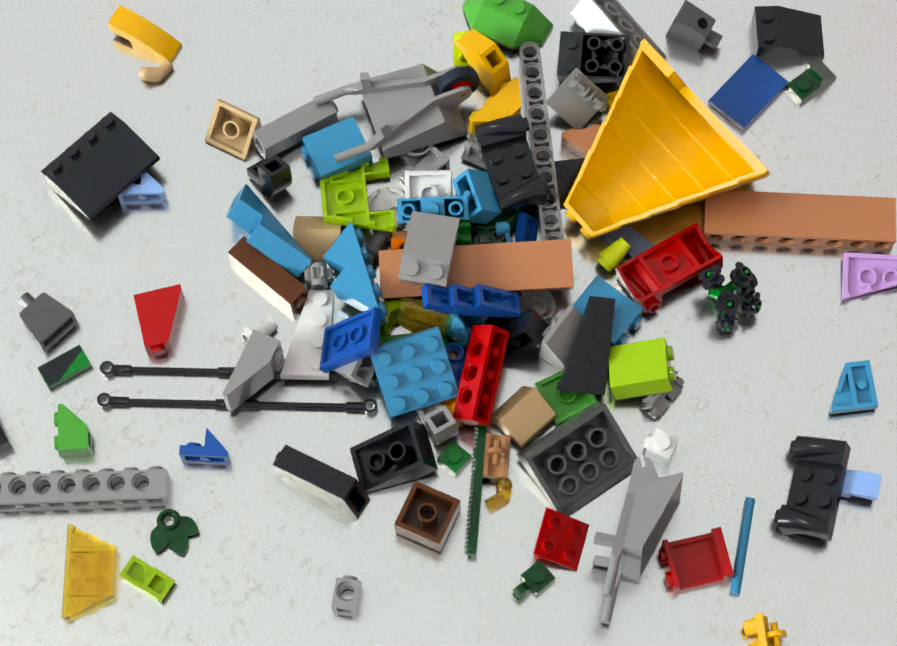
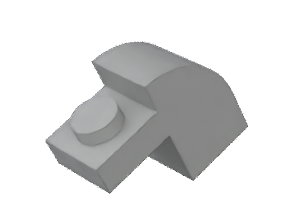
[416,402,459,445]

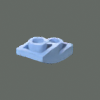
[841,469,881,501]

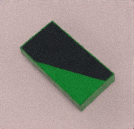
[37,344,92,390]

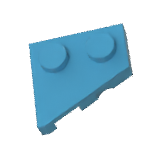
[830,360,878,414]

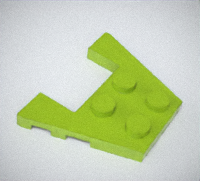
[320,156,397,232]

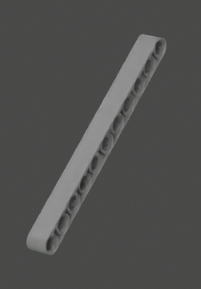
[519,42,564,240]

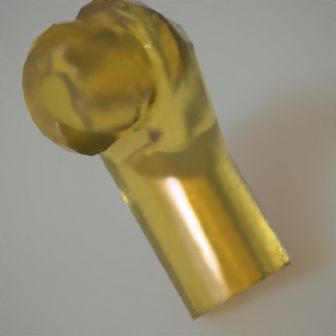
[484,478,513,511]

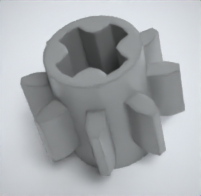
[304,262,333,290]

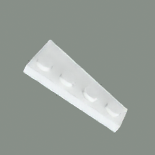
[280,290,334,380]

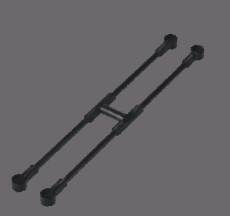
[97,361,378,415]

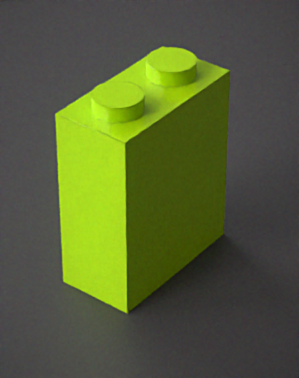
[609,337,676,400]

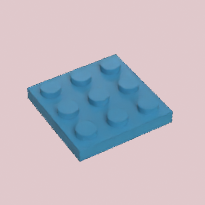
[370,326,458,418]

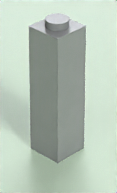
[253,100,338,160]

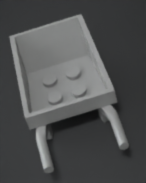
[593,457,684,624]

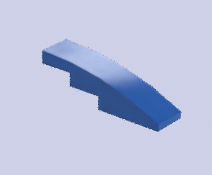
[421,283,521,317]

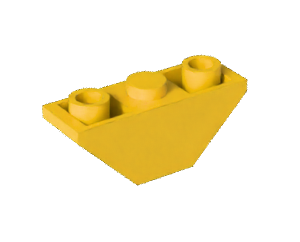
[455,29,511,97]
[468,77,521,134]

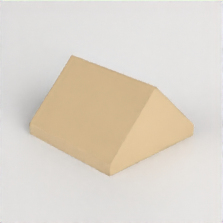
[205,99,262,160]
[293,216,343,262]
[490,386,556,448]

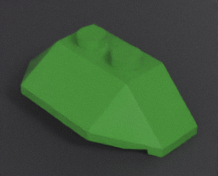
[462,0,553,50]

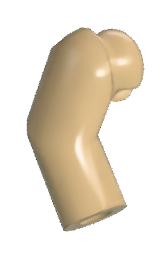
[138,60,173,82]

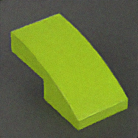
[119,555,175,602]

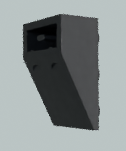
[557,31,630,83]

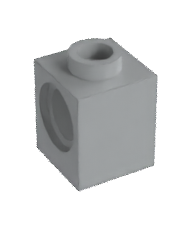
[331,575,362,616]

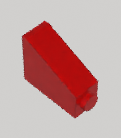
[133,284,184,356]

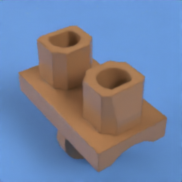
[483,433,511,479]

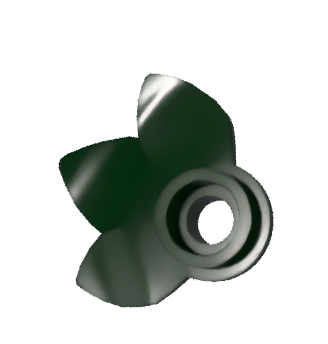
[150,509,199,555]

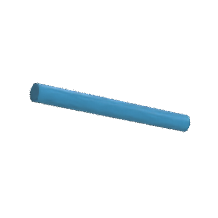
[730,497,755,595]

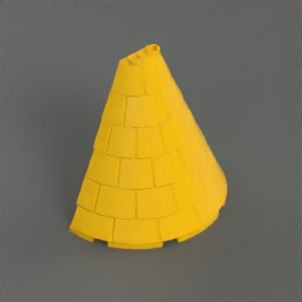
[563,39,770,240]

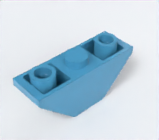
[397,195,470,223]

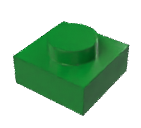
[437,441,472,476]

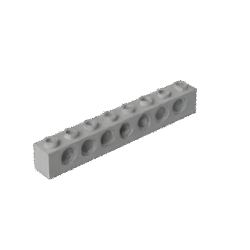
[0,466,170,511]

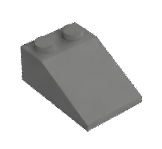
[398,211,460,288]
[222,330,286,411]

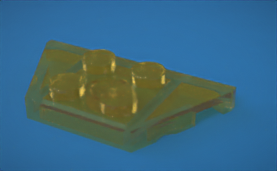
[62,524,117,620]

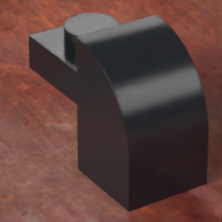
[247,155,292,197]

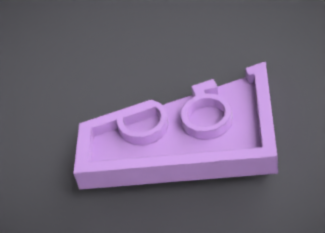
[841,252,897,301]

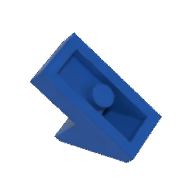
[179,428,231,464]

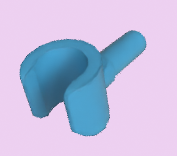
[495,221,513,243]

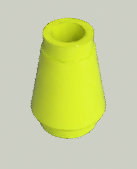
[596,237,631,272]

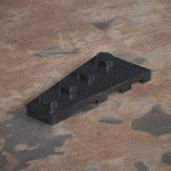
[556,296,615,396]

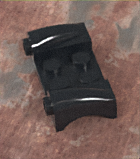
[475,113,550,216]
[774,436,851,541]

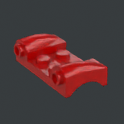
[616,222,723,313]

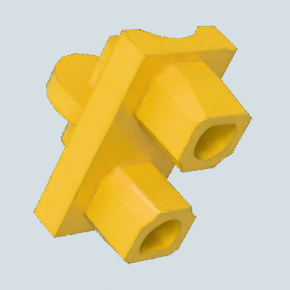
[743,612,787,646]

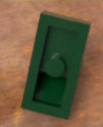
[786,61,836,104]

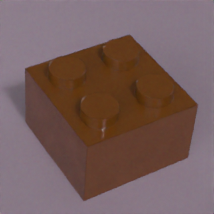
[394,481,461,552]

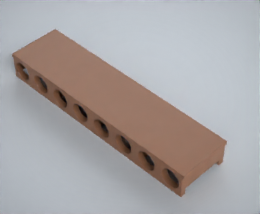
[704,190,896,251]
[378,239,574,301]

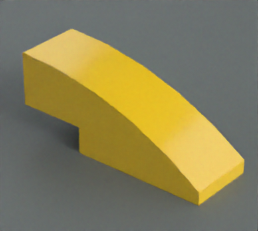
[108,5,182,63]

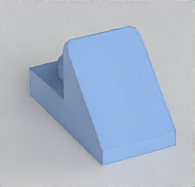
[118,172,167,203]

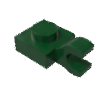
[512,560,556,602]

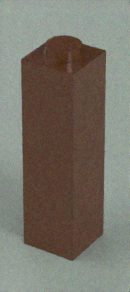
[228,236,308,313]

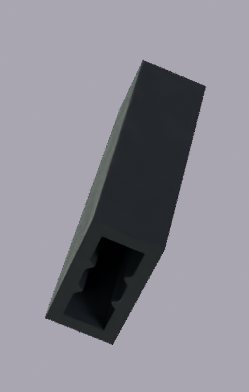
[272,444,370,519]

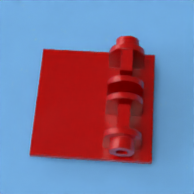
[533,507,589,571]

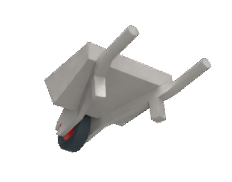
[313,64,480,163]

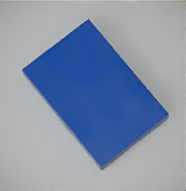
[708,54,788,132]
[319,306,382,373]

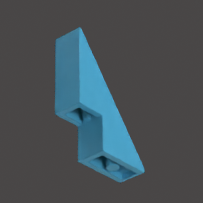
[226,184,312,277]
[323,222,388,324]

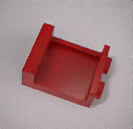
[658,527,734,593]

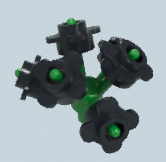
[698,262,762,331]

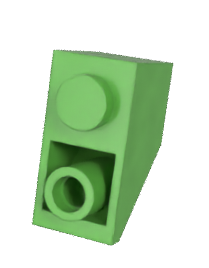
[54,404,92,458]

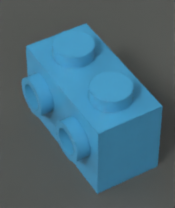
[452,169,502,224]

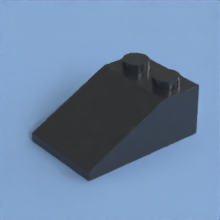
[752,6,824,60]
[350,419,438,493]

